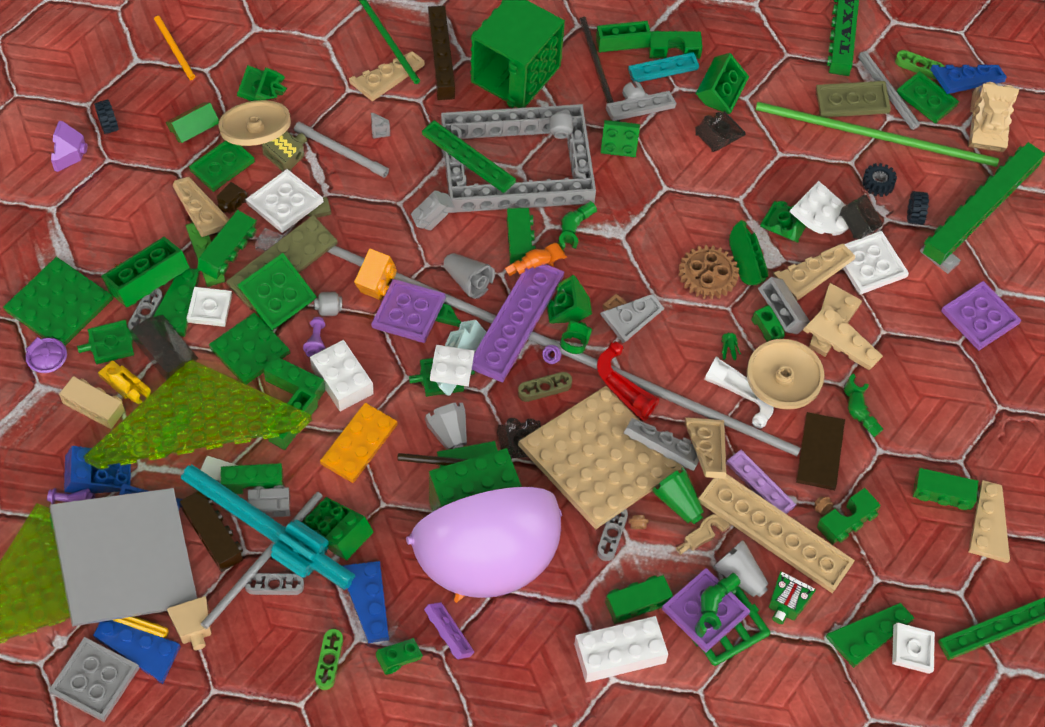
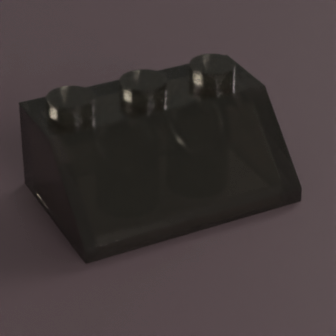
[131,315,198,381]

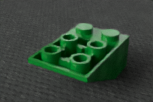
[302,497,374,561]

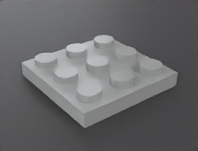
[48,637,140,722]

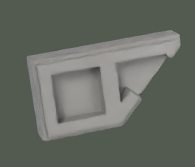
[371,113,390,138]

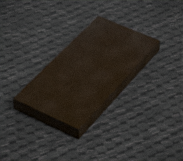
[796,412,845,491]

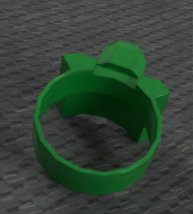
[560,320,592,354]

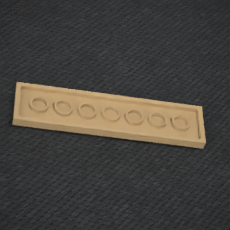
[699,474,855,594]

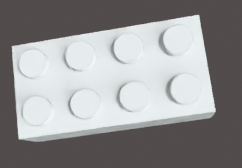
[574,616,668,683]

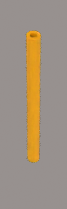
[154,16,195,80]

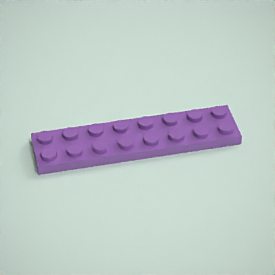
[472,264,565,383]

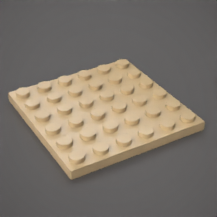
[518,386,683,530]

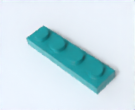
[628,52,699,82]

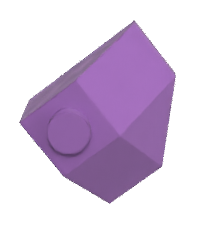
[51,121,88,172]

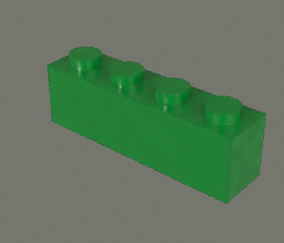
[197,210,257,280]

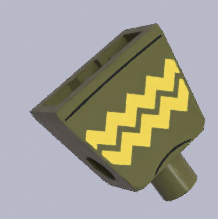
[262,131,307,172]

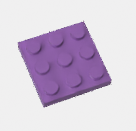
[371,279,446,343]
[941,281,1021,351]
[662,568,750,653]

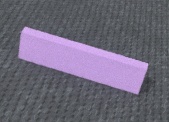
[726,450,796,514]

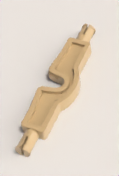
[676,514,732,555]

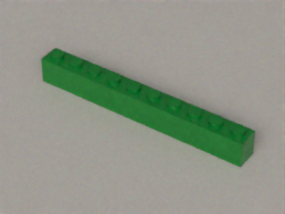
[922,142,1045,265]

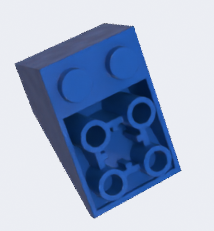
[64,446,131,494]

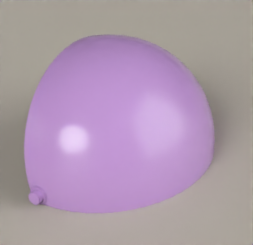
[406,487,562,598]

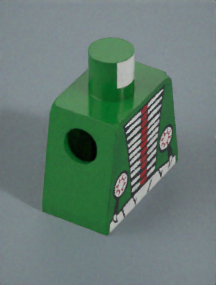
[769,572,816,624]

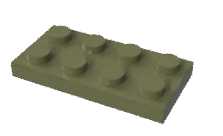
[816,81,891,117]

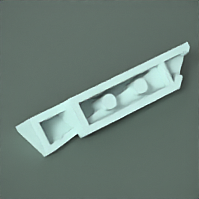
[437,319,487,395]

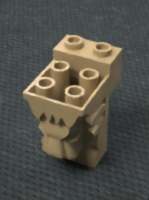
[968,82,1019,152]

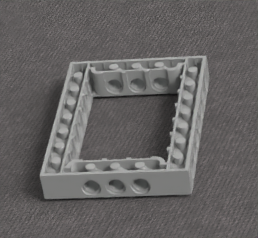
[441,104,596,213]

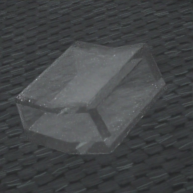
[254,228,285,253]

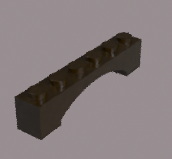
[428,5,455,100]

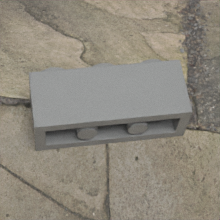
[758,277,810,334]

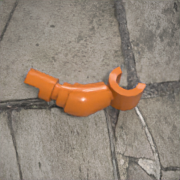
[505,243,567,276]

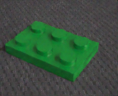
[897,71,959,124]
[189,140,255,192]

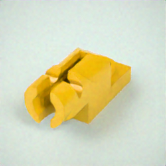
[98,360,151,404]

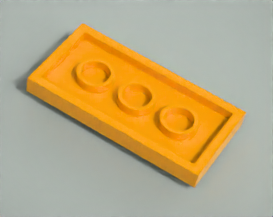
[320,403,398,483]

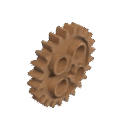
[679,245,739,300]

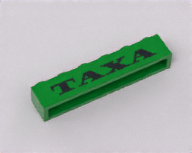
[827,0,859,76]

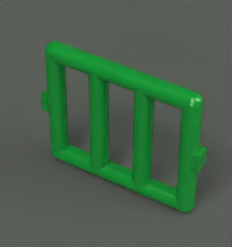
[692,586,771,666]

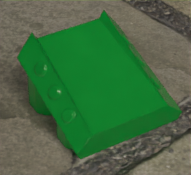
[760,201,806,242]

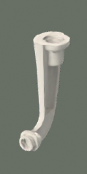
[704,357,774,428]

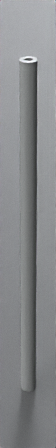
[201,492,323,629]

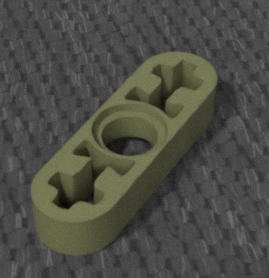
[518,372,572,402]

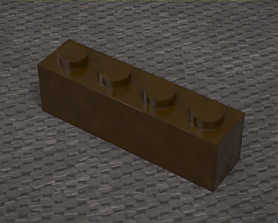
[179,491,243,572]

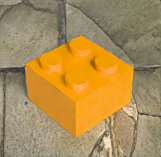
[354,249,397,300]

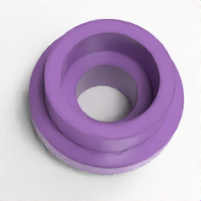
[543,345,561,364]

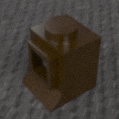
[217,182,248,214]

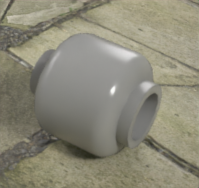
[550,111,573,139]
[314,292,342,316]

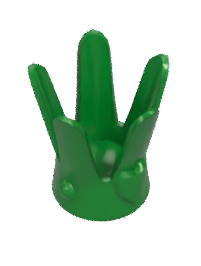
[721,332,741,360]

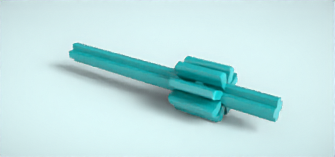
[181,465,355,590]

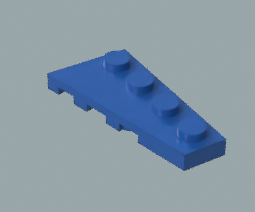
[930,65,1007,94]
[342,561,389,643]

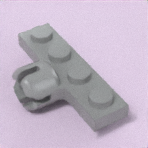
[605,81,676,121]

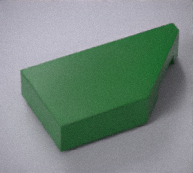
[435,304,461,327]

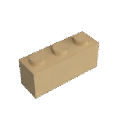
[59,376,125,429]

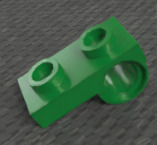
[375,638,423,675]

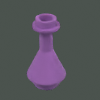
[303,317,326,357]
[47,488,95,504]

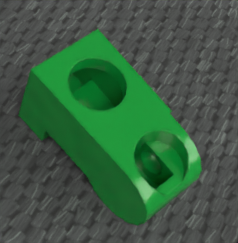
[751,305,785,342]

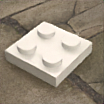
[187,287,232,327]
[430,345,475,387]
[892,623,935,674]

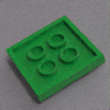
[237,253,317,331]
[209,312,290,386]

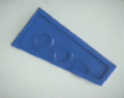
[93,620,181,684]

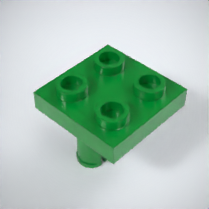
[601,120,640,157]

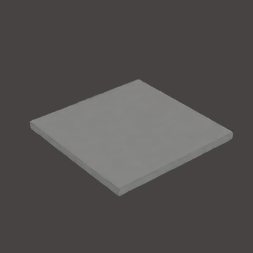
[50,488,197,627]

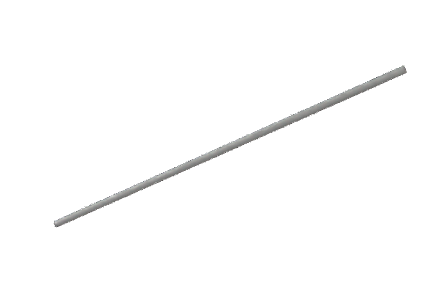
[327,246,801,456]

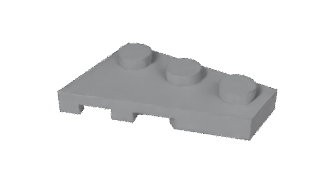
[600,294,664,343]

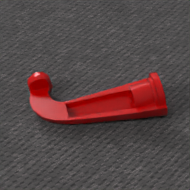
[597,341,660,422]

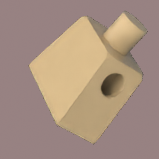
[167,596,212,650]

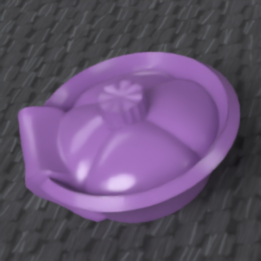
[26,337,67,373]

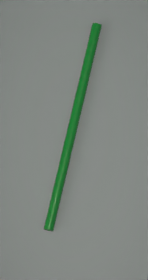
[359,0,420,84]

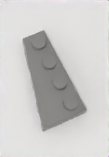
[624,418,699,471]

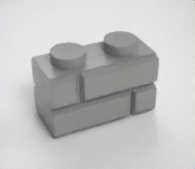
[411,190,454,231]
[248,485,291,517]

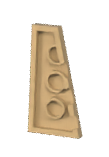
[685,417,726,479]

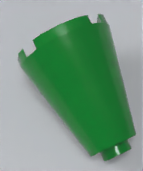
[652,467,704,525]

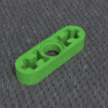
[895,50,944,79]
[315,629,343,690]

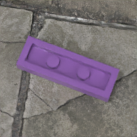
[424,602,474,659]

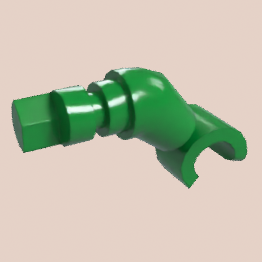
[557,201,597,251]
[844,373,883,437]
[695,573,741,637]

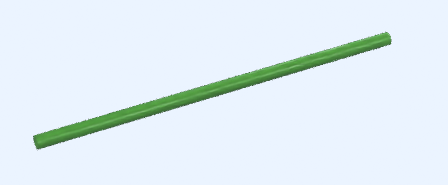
[756,102,999,167]

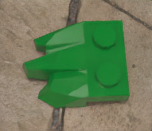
[237,65,287,101]

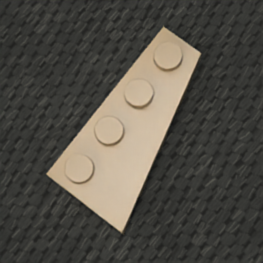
[349,51,425,101]
[173,177,230,237]
[773,244,855,301]
[809,283,862,357]
[803,304,883,370]
[968,480,1010,563]

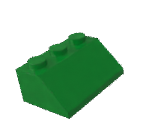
[696,53,749,114]

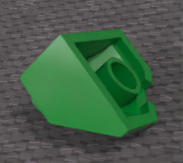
[547,275,592,324]

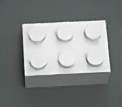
[310,340,374,411]

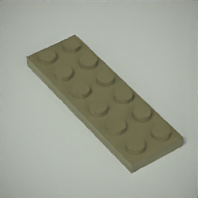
[226,215,338,310]

